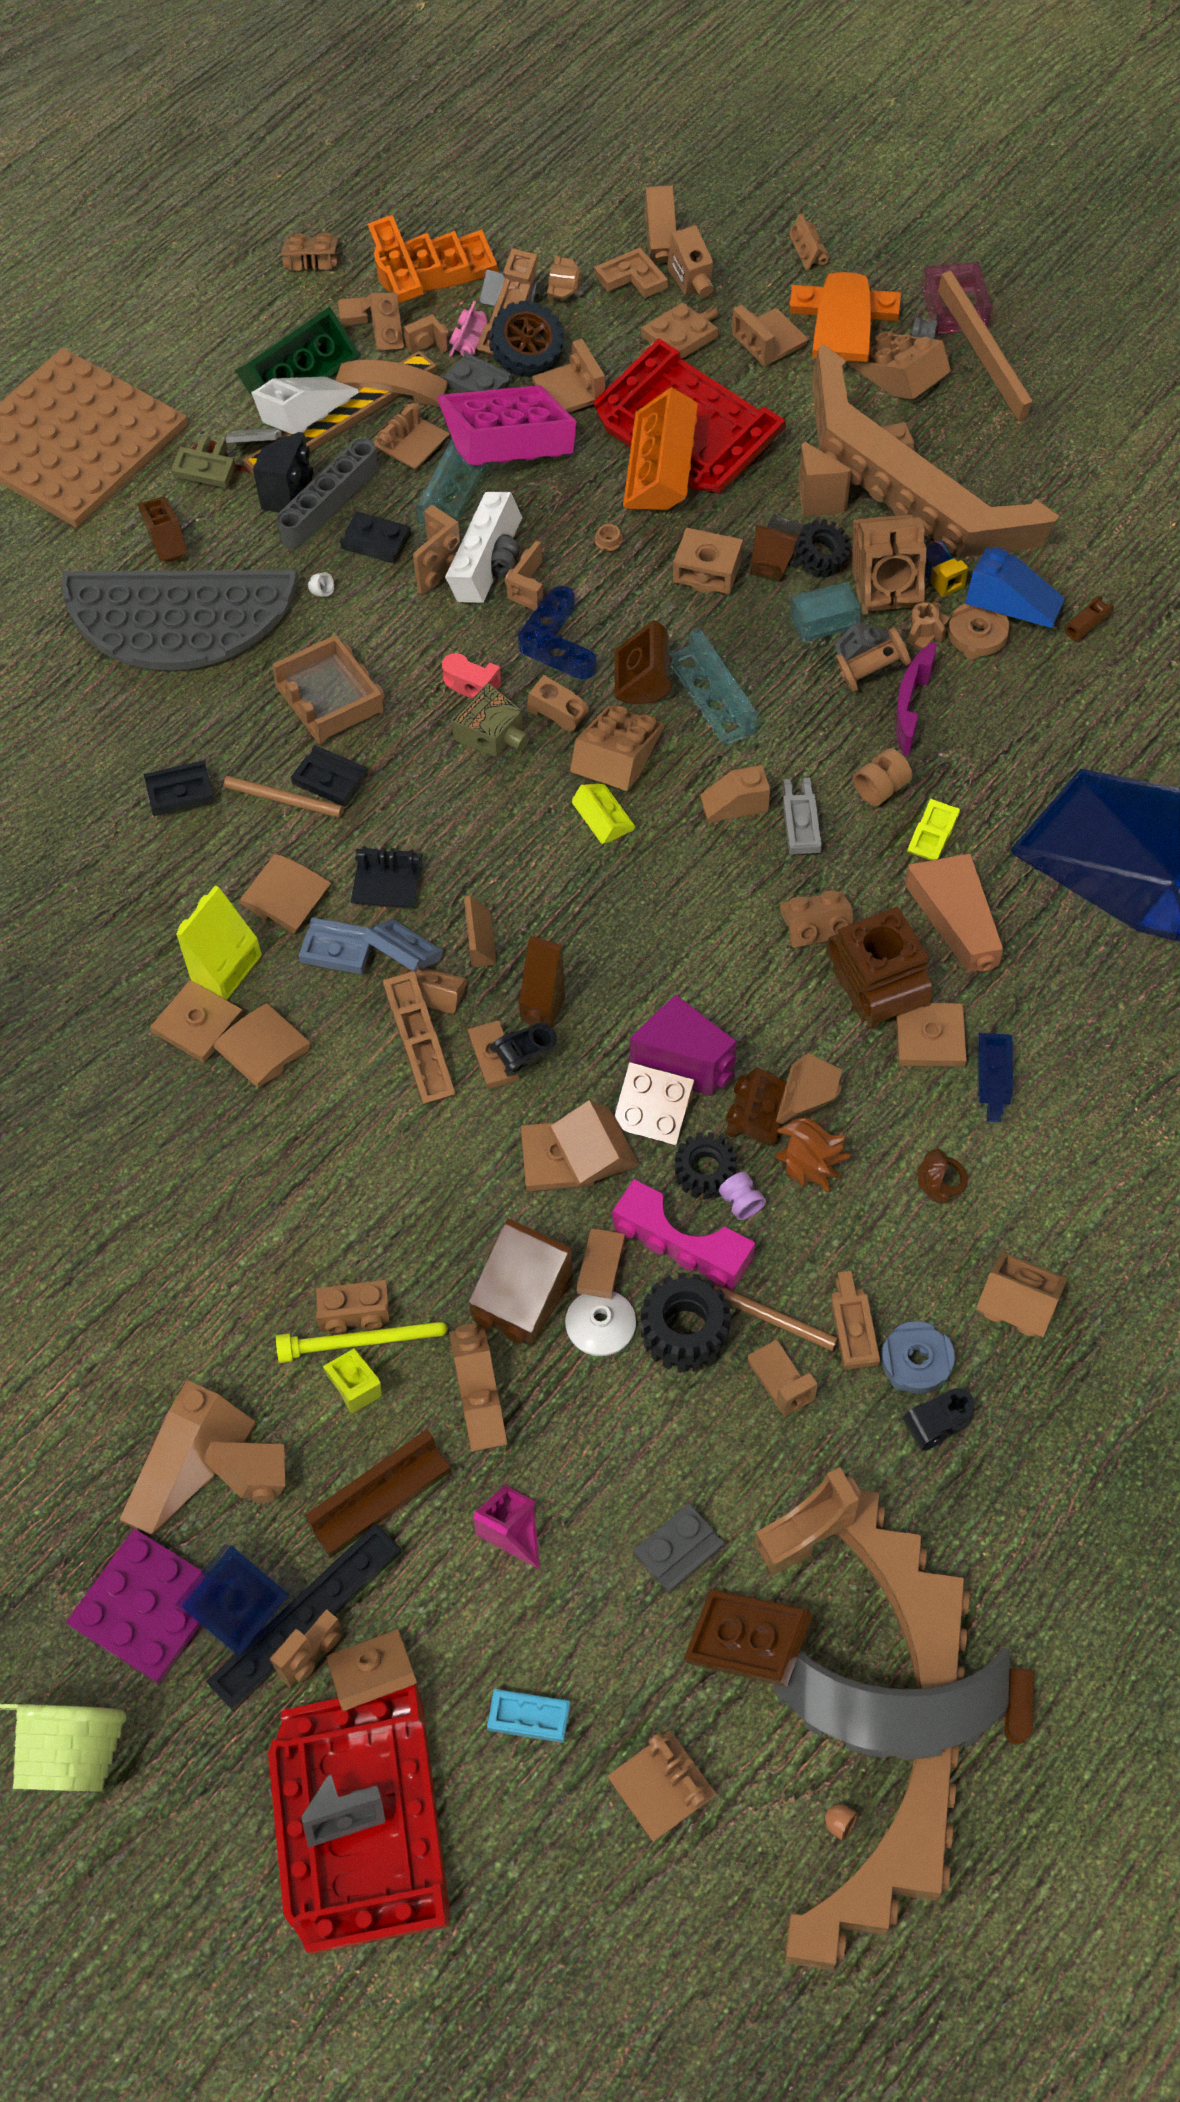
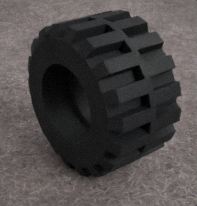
[641,1273,731,1372]

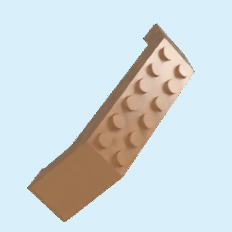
[811,344,1060,558]

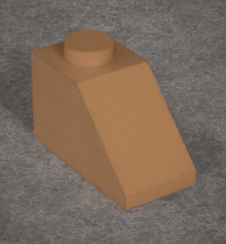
[700,765,770,823]
[776,1053,842,1124]
[204,1442,285,1503]

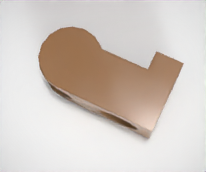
[527,675,589,731]

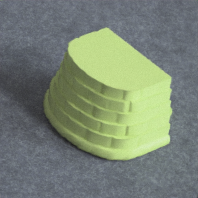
[0,1704,126,1791]

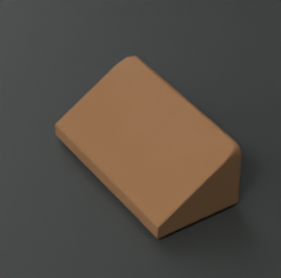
[464,895,496,967]
[397,966,468,1014]

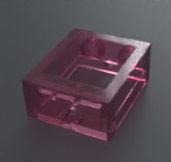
[921,262,992,334]

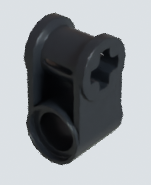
[489,1023,557,1077]
[902,1388,974,1451]

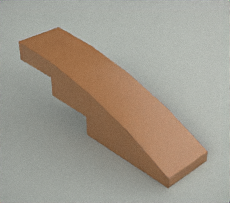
[382,971,455,1104]

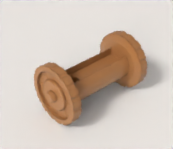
[835,627,911,693]

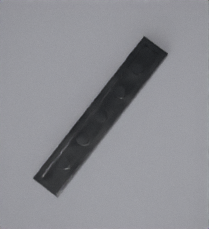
[206,1523,402,1712]

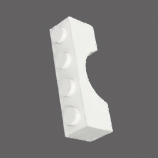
[445,492,522,603]

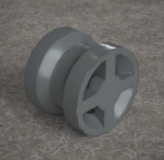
[912,317,938,340]

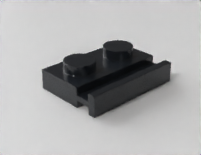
[340,511,411,564]
[291,745,368,807]
[144,760,215,816]

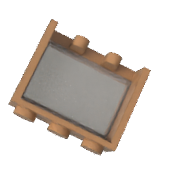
[272,635,385,746]

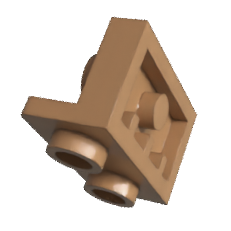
[316,1280,390,1334]

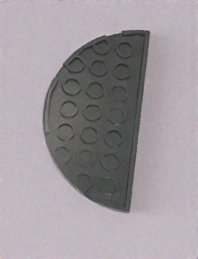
[62,570,298,670]

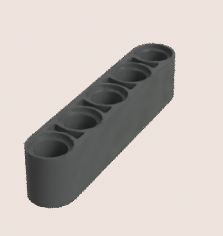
[277,438,378,548]

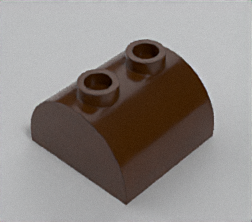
[615,620,673,704]

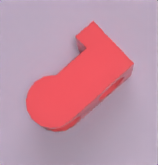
[442,653,501,699]

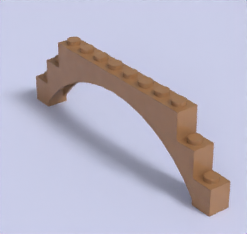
[784,1490,969,1971]

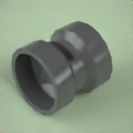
[491,536,520,578]

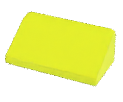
[572,783,635,844]

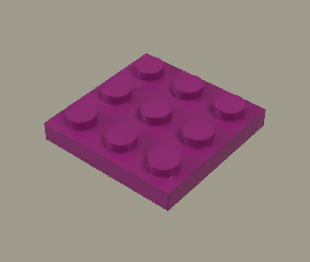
[66,1528,226,1685]

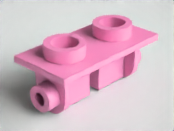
[449,301,488,357]

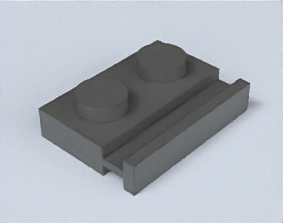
[443,353,512,393]
[633,1504,725,1595]

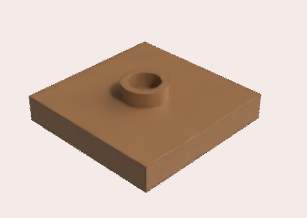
[150,980,244,1063]
[896,1003,966,1067]
[521,1123,594,1191]
[326,1629,417,1711]

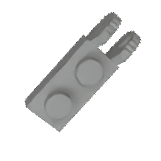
[783,778,821,855]

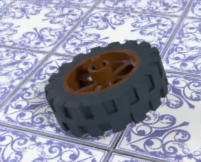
[489,301,564,377]

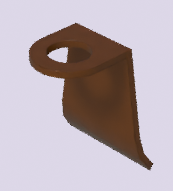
[750,525,798,582]

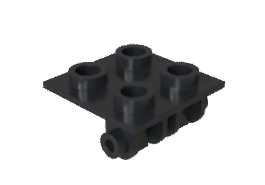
[351,846,423,908]

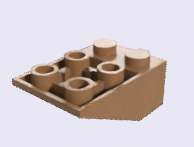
[847,332,951,400]
[570,705,665,791]

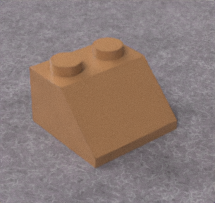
[976,1252,1068,1337]

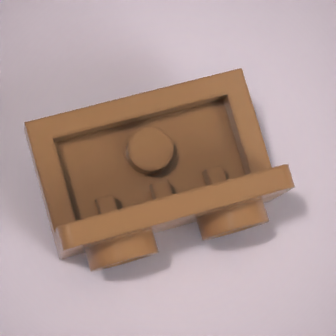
[780,890,853,948]

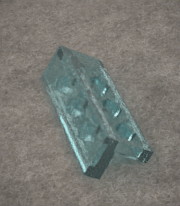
[417,439,488,529]
[669,628,758,746]

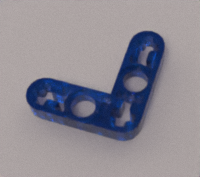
[518,586,596,679]

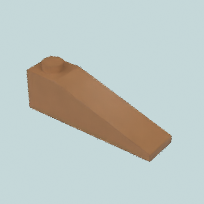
[119,1380,256,1537]

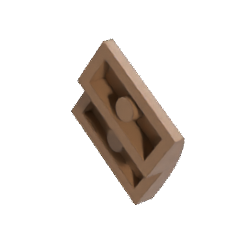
[239,854,331,934]
[214,1003,311,1087]

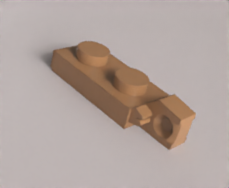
[831,1271,880,1370]

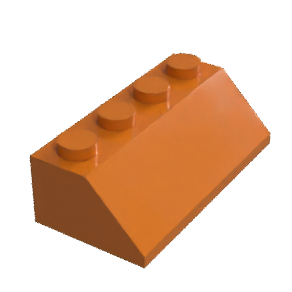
[623,387,698,510]

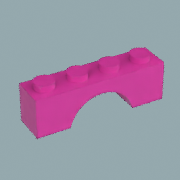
[612,1179,755,1290]

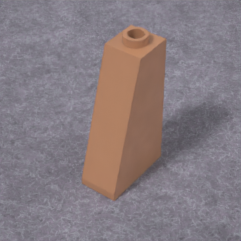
[905,854,1003,972]

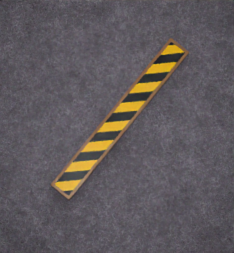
[243,351,437,475]

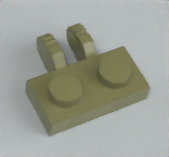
[171,435,236,488]

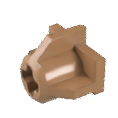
[547,256,582,303]
[907,602,950,650]

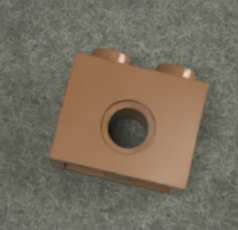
[673,528,743,594]

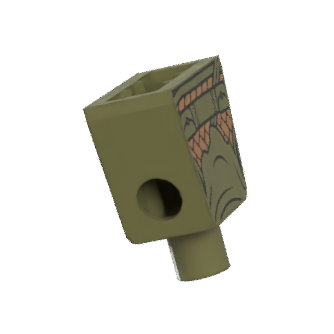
[452,683,530,756]

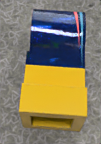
[924,540,968,597]

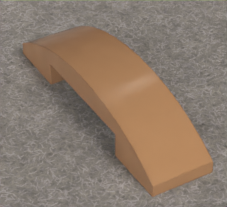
[476,248,538,355]
[336,360,448,407]

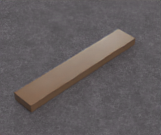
[938,271,1032,421]

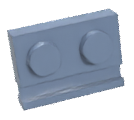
[299,918,374,975]
[363,919,443,972]

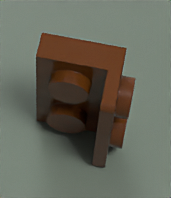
[725,1067,787,1146]

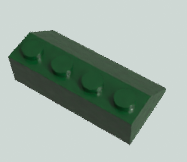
[235,307,360,396]

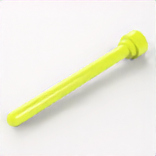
[276,1322,448,1364]

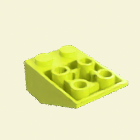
[176,886,262,1000]

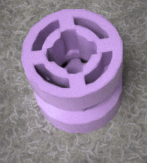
[719,1172,766,1220]

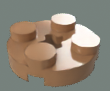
[948,604,1009,659]

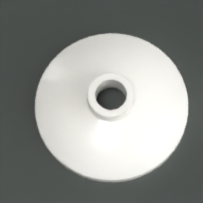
[565,1291,636,1356]

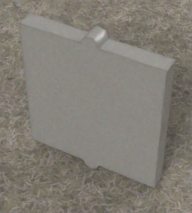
[226,428,283,443]

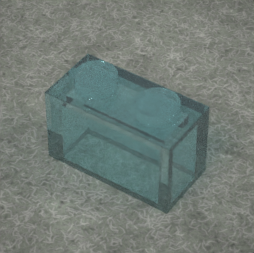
[790,582,861,642]

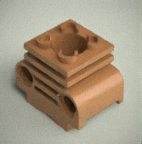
[852,514,926,615]

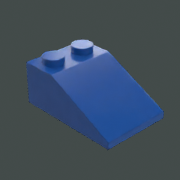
[965,548,1065,628]

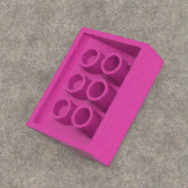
[438,385,576,466]

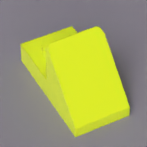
[323,1349,382,1414]

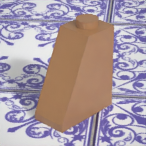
[644,186,676,263]

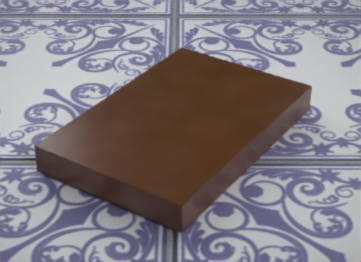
[684,1589,813,1687]

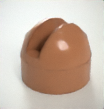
[825,1804,859,1841]

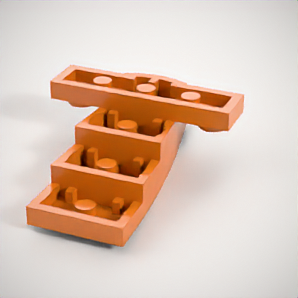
[368,215,499,303]
[789,272,901,362]

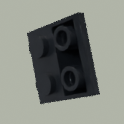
[253,432,313,513]

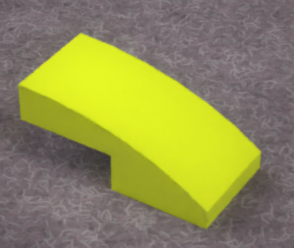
[907,799,960,861]

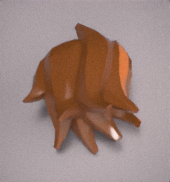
[776,1118,850,1192]

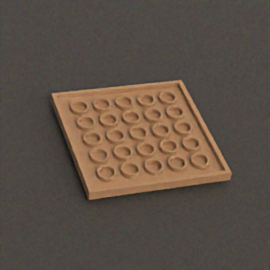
[0,347,189,528]

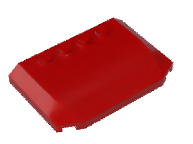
[593,338,786,493]
[268,1684,449,1955]

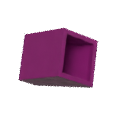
[630,994,736,1096]

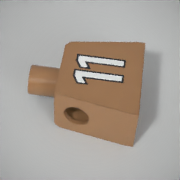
[667,225,714,298]

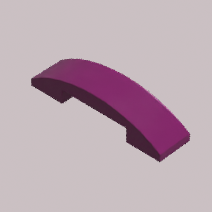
[895,642,937,756]

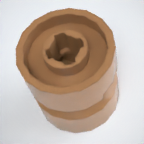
[853,748,912,806]

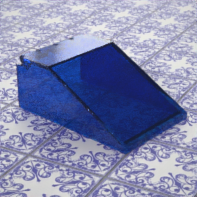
[1011,768,1180,942]

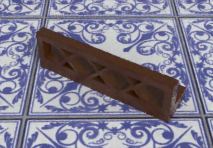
[305,1429,452,1558]

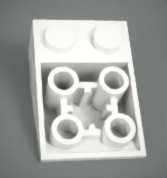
[252,377,359,435]

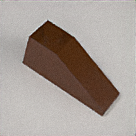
[137,496,188,562]
[519,936,565,1027]

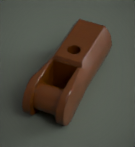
[1064,595,1115,642]
[1004,1668,1034,1745]

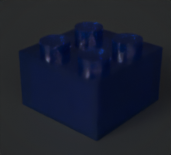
[174,1544,289,1656]

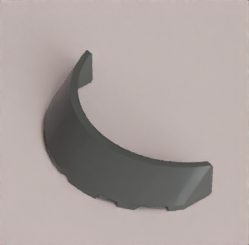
[774,1648,1010,1759]

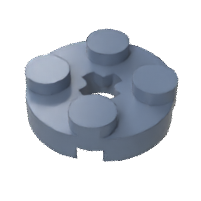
[881,1321,955,1394]

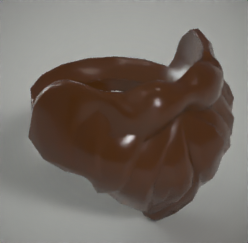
[917,1149,968,1204]

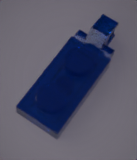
[977,1033,1013,1122]

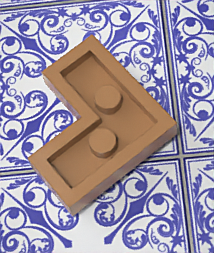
[594,248,668,298]
[270,1609,342,1689]

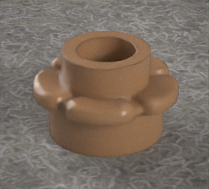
[595,524,623,551]

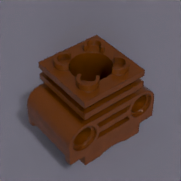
[826,906,932,1028]

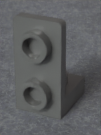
[835,622,908,660]

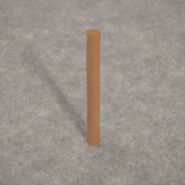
[223,776,344,818]
[714,1283,838,1351]

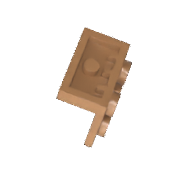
[732,304,808,366]
[533,339,605,412]
[413,505,460,595]

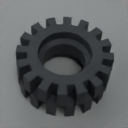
[793,519,851,577]
[675,1132,737,1199]

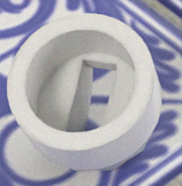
[308,572,334,597]

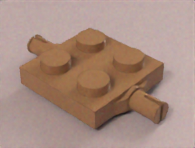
[640,302,719,359]

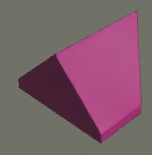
[473,1485,540,1569]

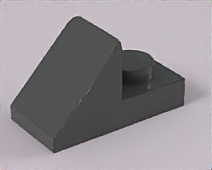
[301,1775,386,1848]

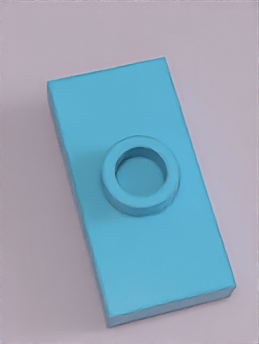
[487,1689,570,1743]

